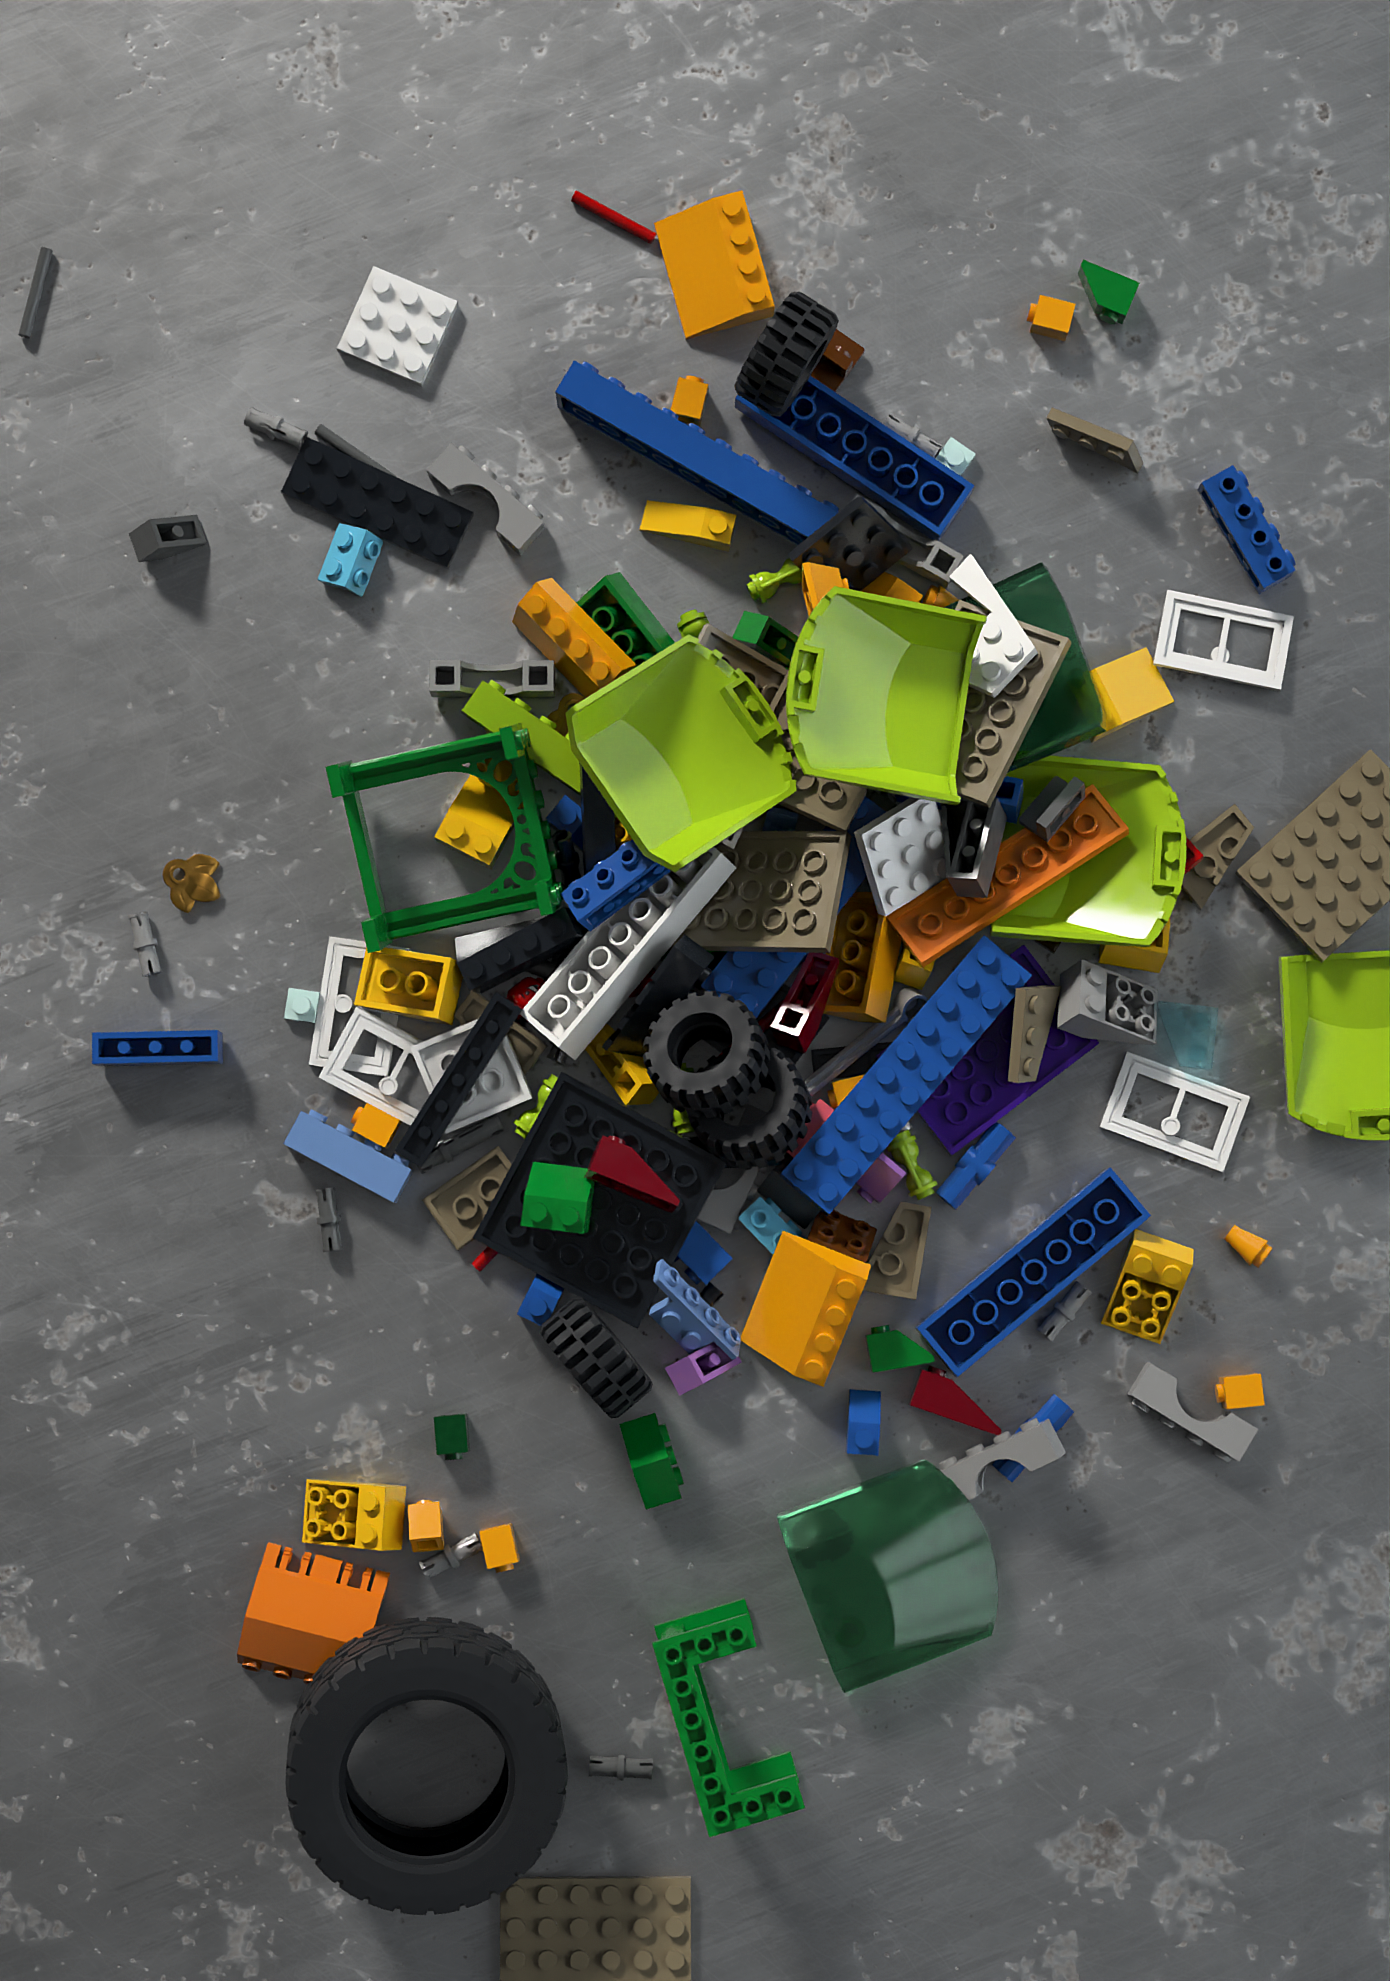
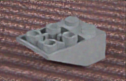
[1057,959,1158,1045]

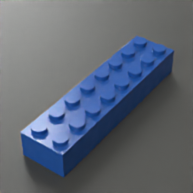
[735,376,974,541]
[701,796,886,1019]
[915,1167,1151,1377]

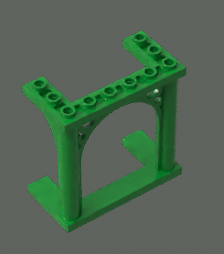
[325,723,564,953]
[652,1598,805,1838]

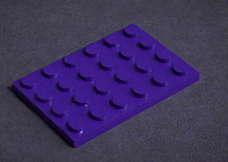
[875,944,1099,1156]

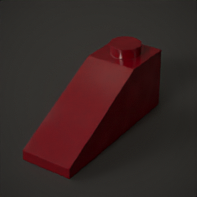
[770,953,840,1054]
[584,1136,680,1213]
[908,1365,1002,1436]

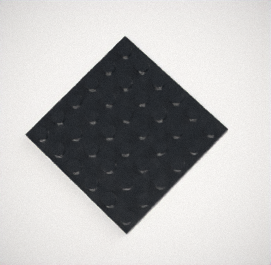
[473,1072,726,1329]

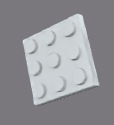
[337,266,458,387]
[854,797,947,916]
[410,1019,533,1134]

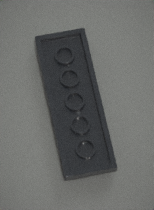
[281,436,474,569]

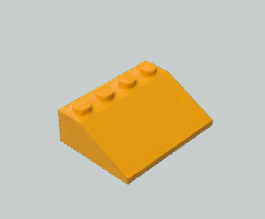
[654,190,775,339]
[741,1231,871,1387]

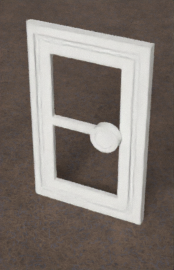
[1153,590,1294,691]
[309,936,409,1077]
[319,1006,424,1125]
[1099,1051,1250,1173]

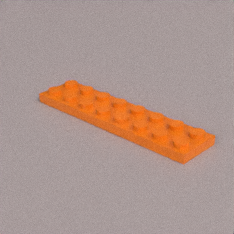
[887,784,1129,968]

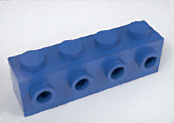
[1197,465,1296,594]
[560,839,671,932]

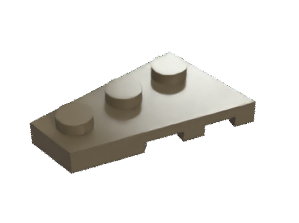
[1046,407,1143,474]
[1181,804,1254,910]
[1008,985,1061,1083]

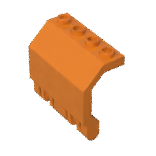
[237,1542,391,1685]

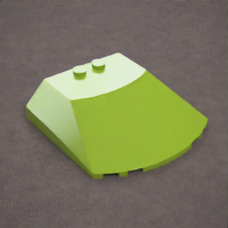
[786,586,987,806]
[565,634,797,872]
[990,753,1186,947]
[1279,950,1390,1141]

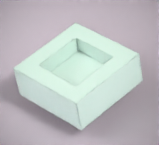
[935,437,976,476]
[284,988,320,1024]

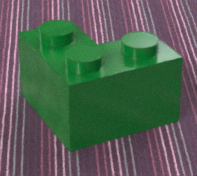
[619,1413,684,1510]

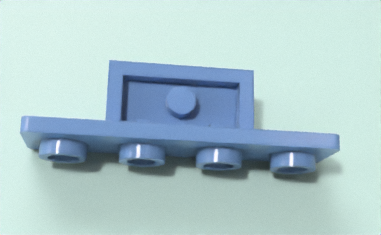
[649,1259,741,1360]

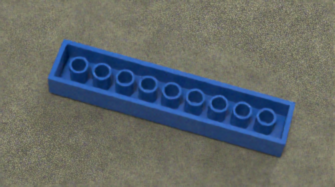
[555,360,839,546]
[779,935,1032,1216]

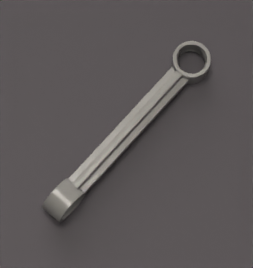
[773,987,928,1103]

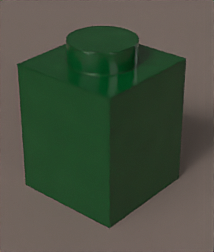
[434,1413,470,1460]

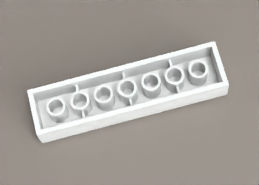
[520,847,736,1060]

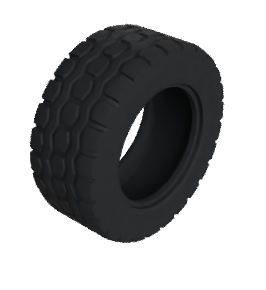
[285,1617,568,1915]

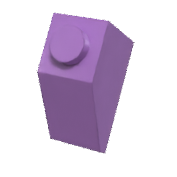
[856,1152,906,1204]
[665,1342,742,1396]

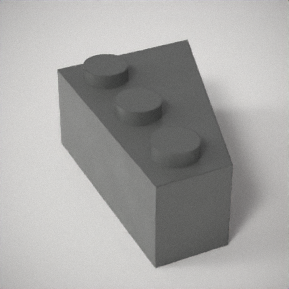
[940,797,1007,898]

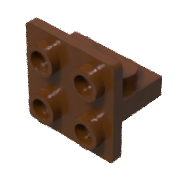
[811,329,865,392]
[806,1210,877,1263]

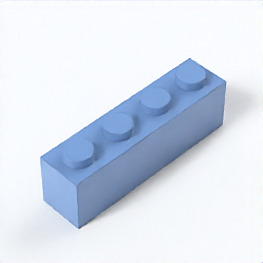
[283,1109,414,1203]

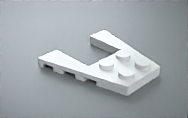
[949,554,1038,698]

